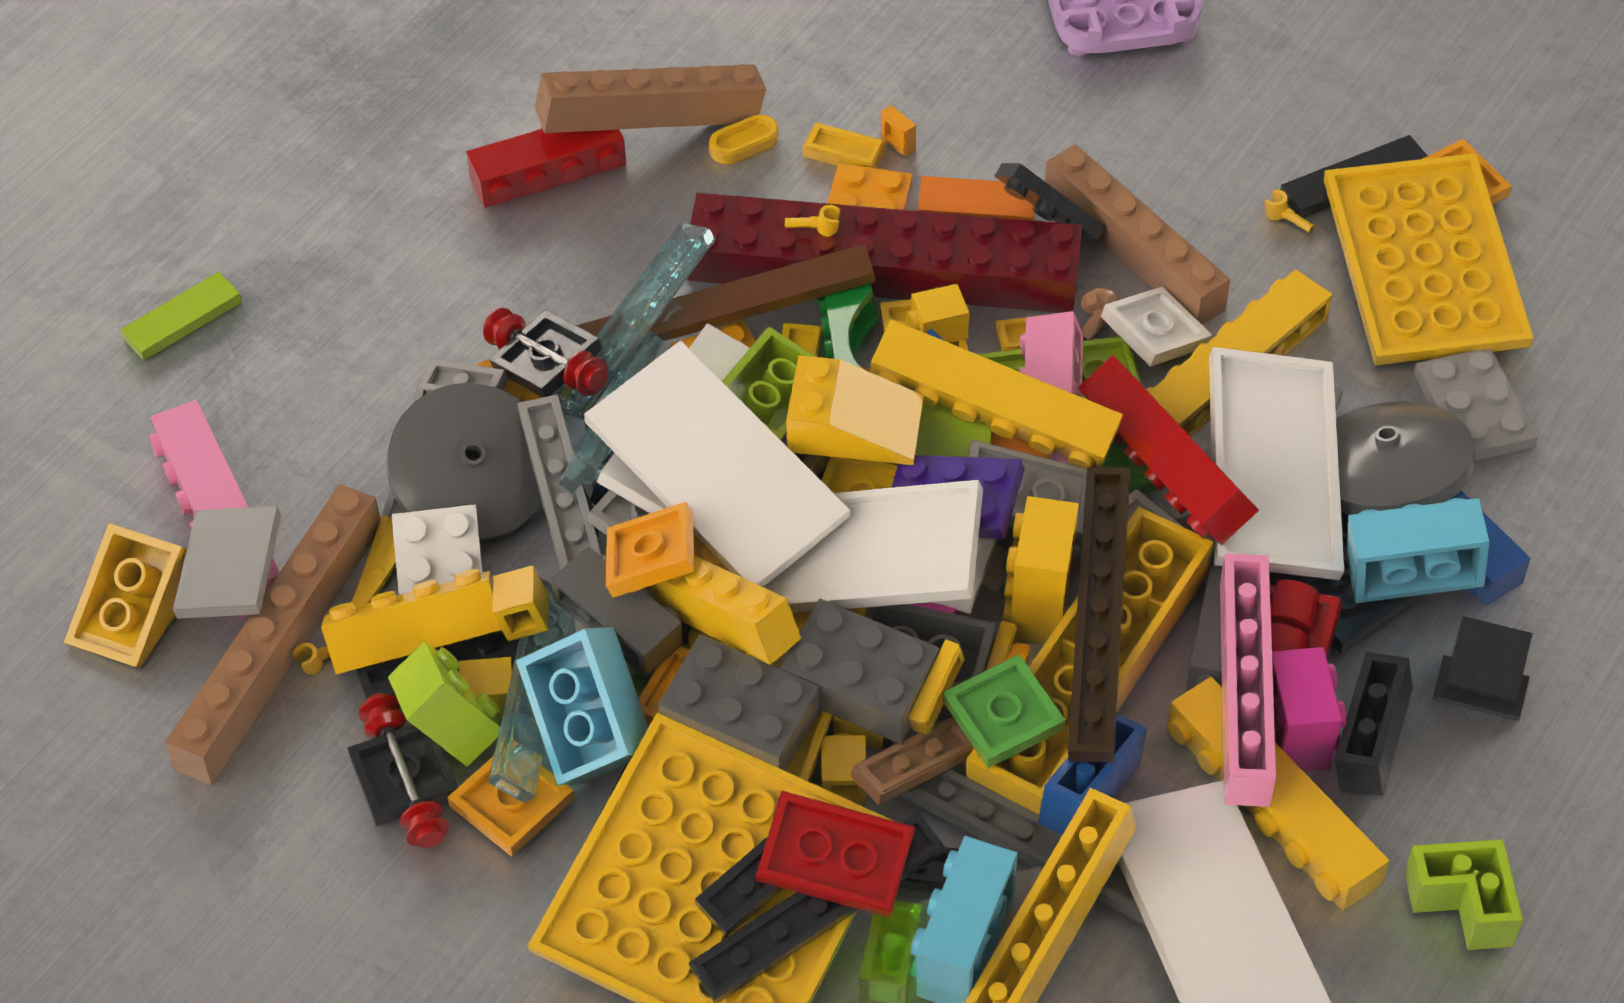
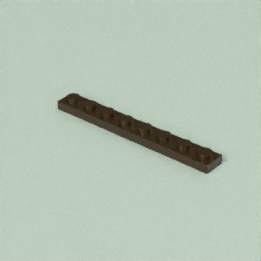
[1068,467,1130,763]

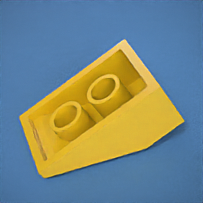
[786,355,924,465]
[64,523,187,668]

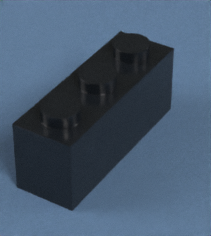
[1334,652,1413,796]

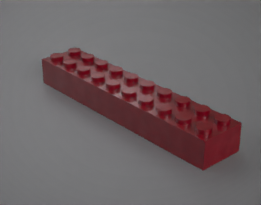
[685,193,1082,313]

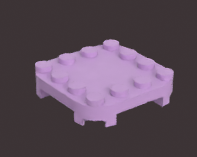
[1048,0,1202,56]

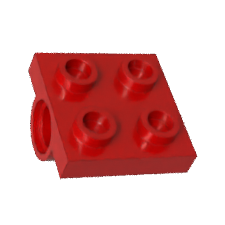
[1270,580,1342,663]

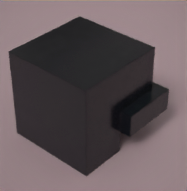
[1432,616,1533,721]

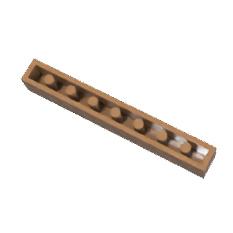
[165,484,381,785]

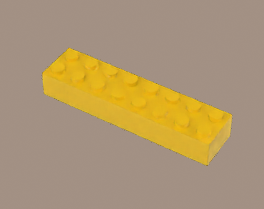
[966,506,1214,815]

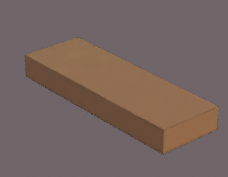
[850,716,974,805]

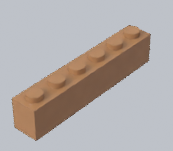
[535,64,766,133]
[1045,144,1230,325]

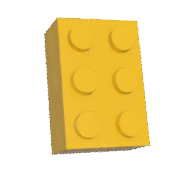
[1003,496,1079,645]

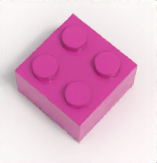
[1272,647,1346,771]

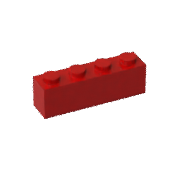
[466,128,626,208]

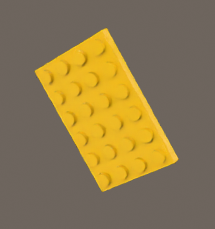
[1324,153,1534,366]

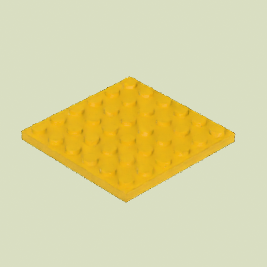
[528,712,893,1003]

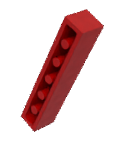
[1078,355,1259,546]

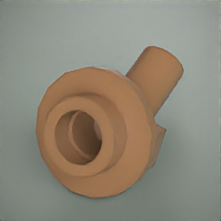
[1081,288,1120,341]

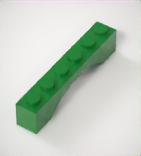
[817,283,878,368]

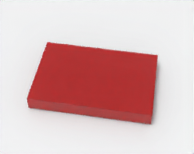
[756,790,915,918]

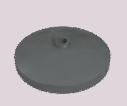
[386,383,542,544]
[1336,402,1475,515]

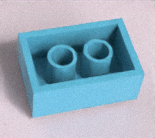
[1347,498,1489,603]
[516,627,648,786]
[911,836,1017,1003]

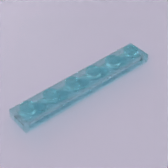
[554,222,715,420]
[559,331,663,493]
[489,577,571,803]

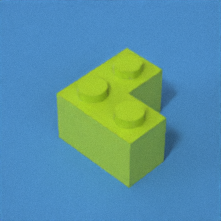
[388,641,505,767]
[1404,839,1523,950]

